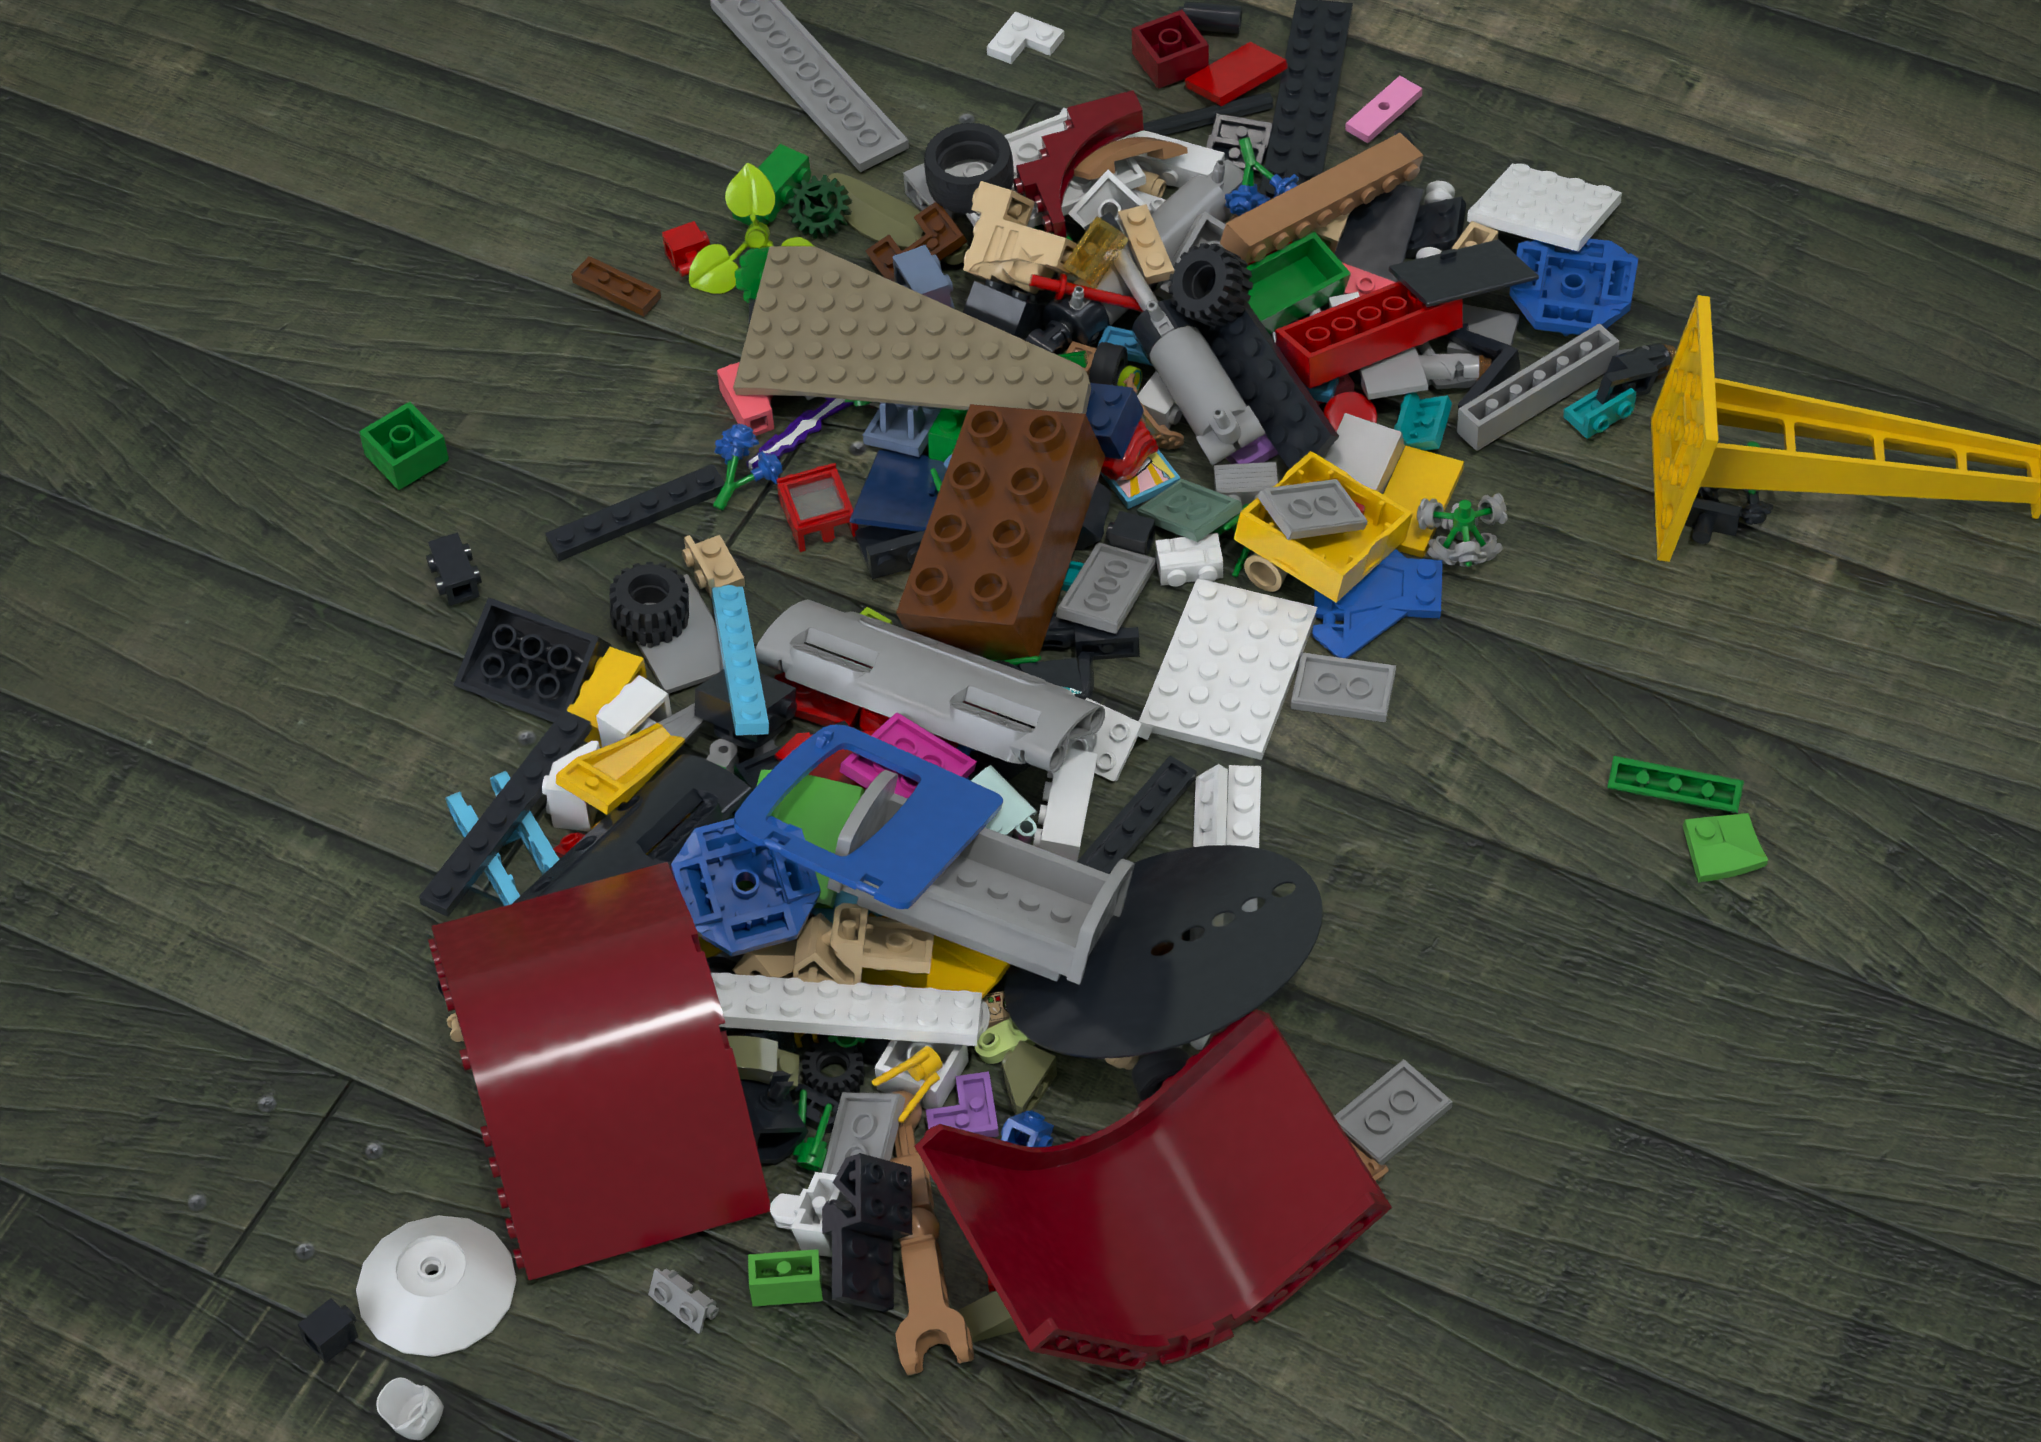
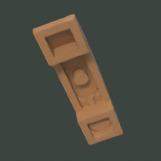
[1074,137,1188,180]

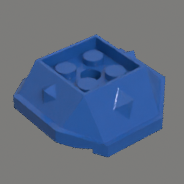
[1510,239,1638,337]
[671,816,821,957]

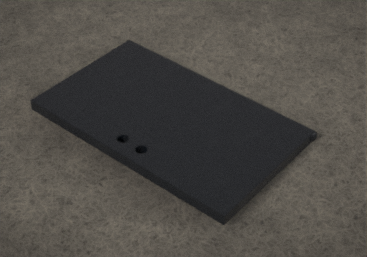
[1334,184,1424,282]
[1389,240,1539,307]

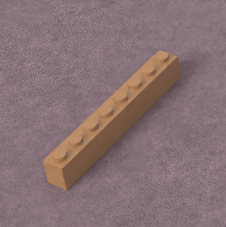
[1220,133,1424,264]

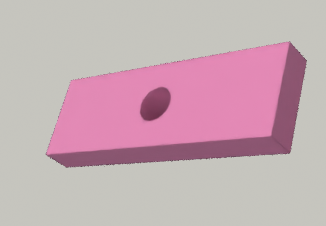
[1345,76,1423,143]

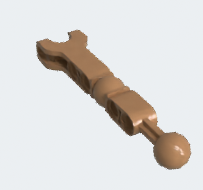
[890,1090,974,1376]

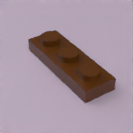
[571,256,661,317]

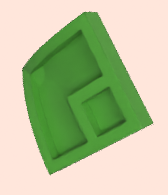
[1683,813,1768,883]

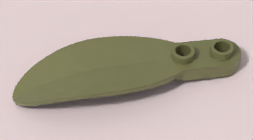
[828,173,968,265]

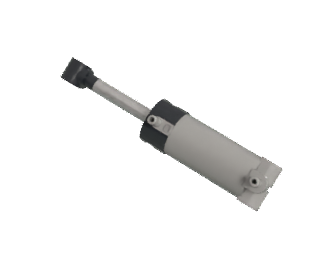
[1084,212,1266,466]

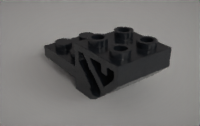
[822,1153,913,1312]

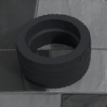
[924,123,1014,214]

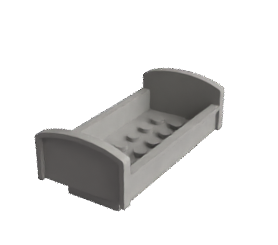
[827,770,1135,985]

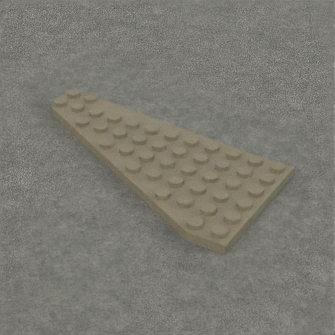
[733,246,1091,414]

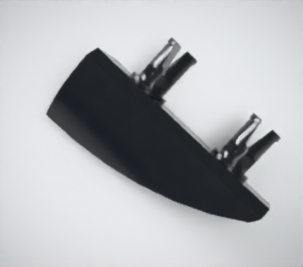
[721,1029,809,1165]

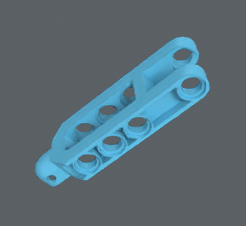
[446,771,559,906]

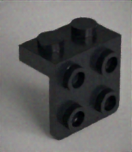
[855,526,925,580]

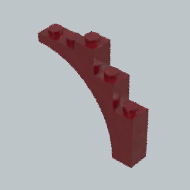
[1013,90,1144,238]

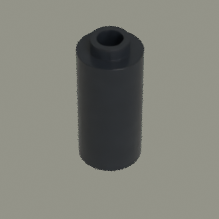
[1178,1,1242,34]

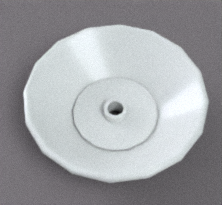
[356,1215,517,1357]

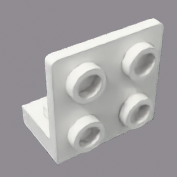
[1067,698,1153,782]

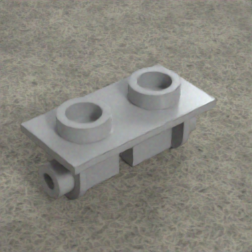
[648,1268,719,1334]

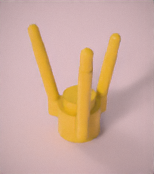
[872,1046,943,1123]

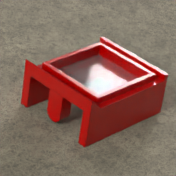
[776,463,858,552]

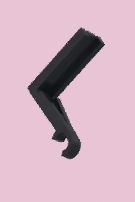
[1441,323,1521,408]

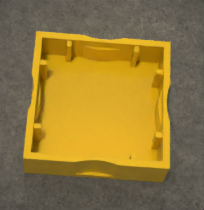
[1234,451,1413,603]

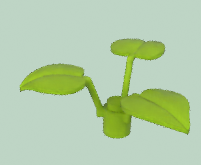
[689,163,814,294]

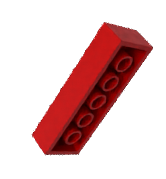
[1275,281,1463,388]

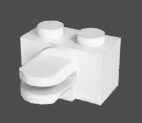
[770,1172,852,1257]

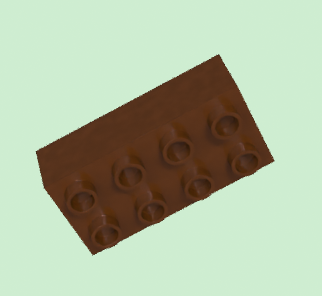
[896,404,1105,661]

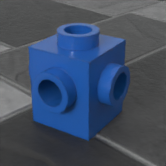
[1001,1111,1054,1147]

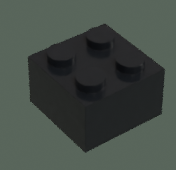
[963,278,1046,338]

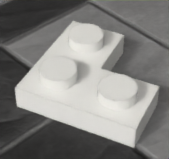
[987,12,1064,64]

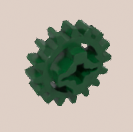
[788,175,852,239]

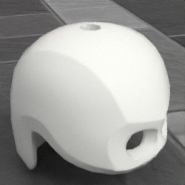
[376,1377,444,1440]

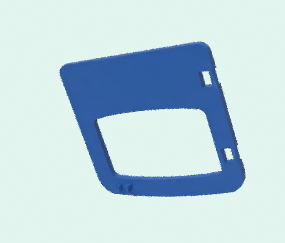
[734,725,1003,909]

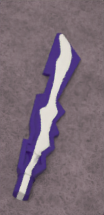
[746,397,854,470]

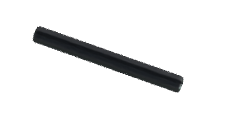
[1143,92,1273,136]

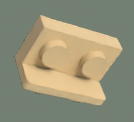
[682,535,745,599]

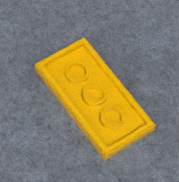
[1383,446,1464,558]

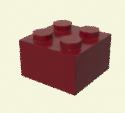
[1131,10,1209,89]

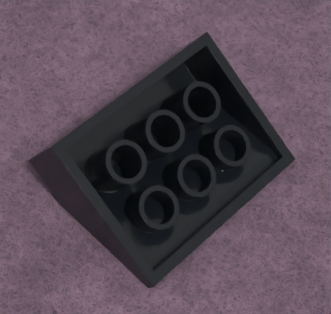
[453,597,611,722]

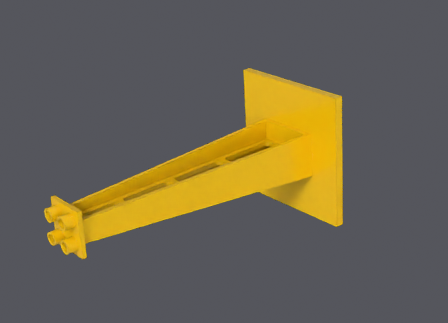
[1651,295,2041,562]

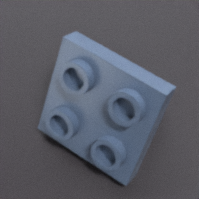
[863,402,942,457]

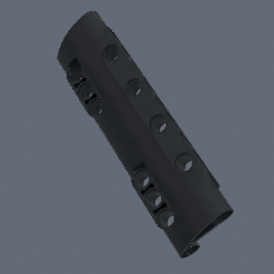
[437,755,753,997]

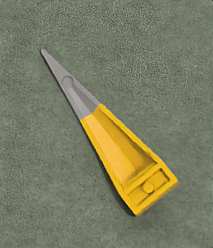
[555,703,706,815]

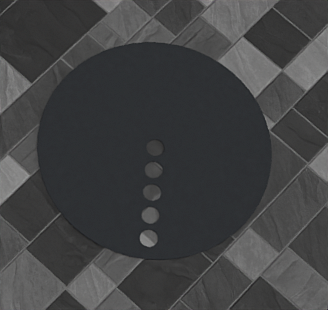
[1005,845,1323,1059]

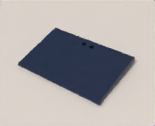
[849,450,947,532]

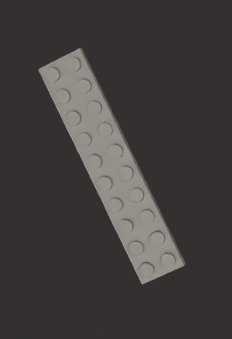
[710,0,909,172]

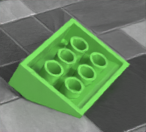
[737,770,865,909]

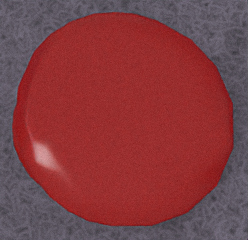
[1323,392,1377,432]

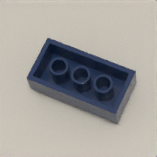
[1086,383,1144,459]

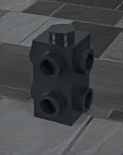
[426,532,482,606]

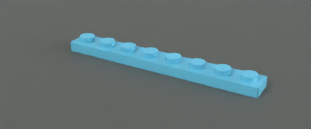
[712,585,769,735]

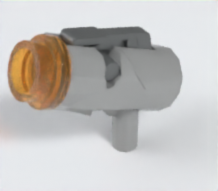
[1417,341,1491,389]

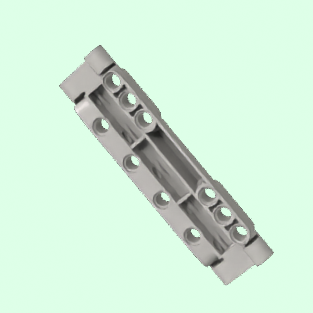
[755,599,1105,773]

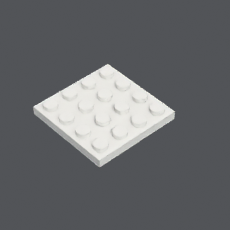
[1467,163,1622,251]

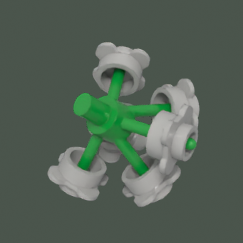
[1417,493,1508,567]

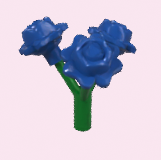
[1225,137,1299,216]
[713,424,783,511]

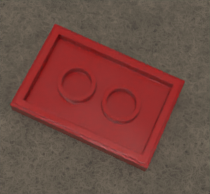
[1184,42,1288,106]

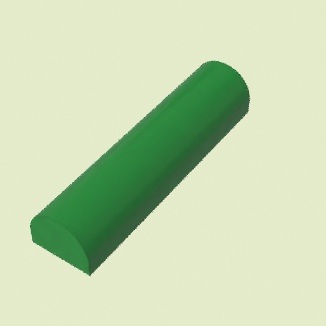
[1607,756,1744,814]

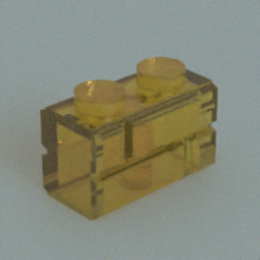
[1063,216,1129,289]

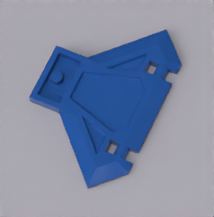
[1313,549,1443,659]

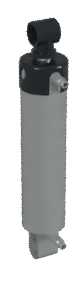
[1025,160,1244,355]

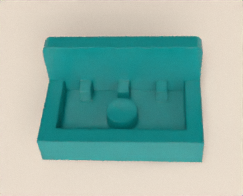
[1563,388,1636,439]
[1394,392,1453,451]

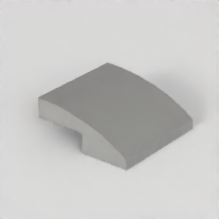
[1357,347,1428,400]

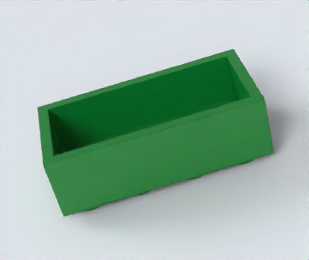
[1246,232,1351,334]

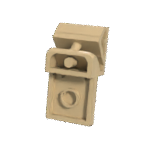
[793,903,934,985]

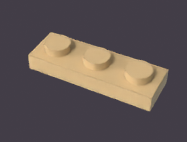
[1118,204,1174,285]

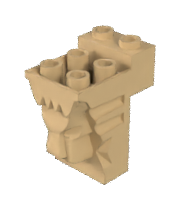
[963,181,1088,295]

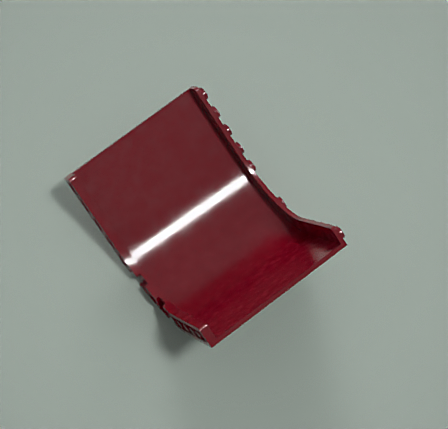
[428,862,771,1280]
[914,1009,1392,1370]

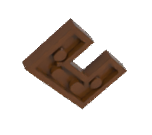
[865,202,968,282]

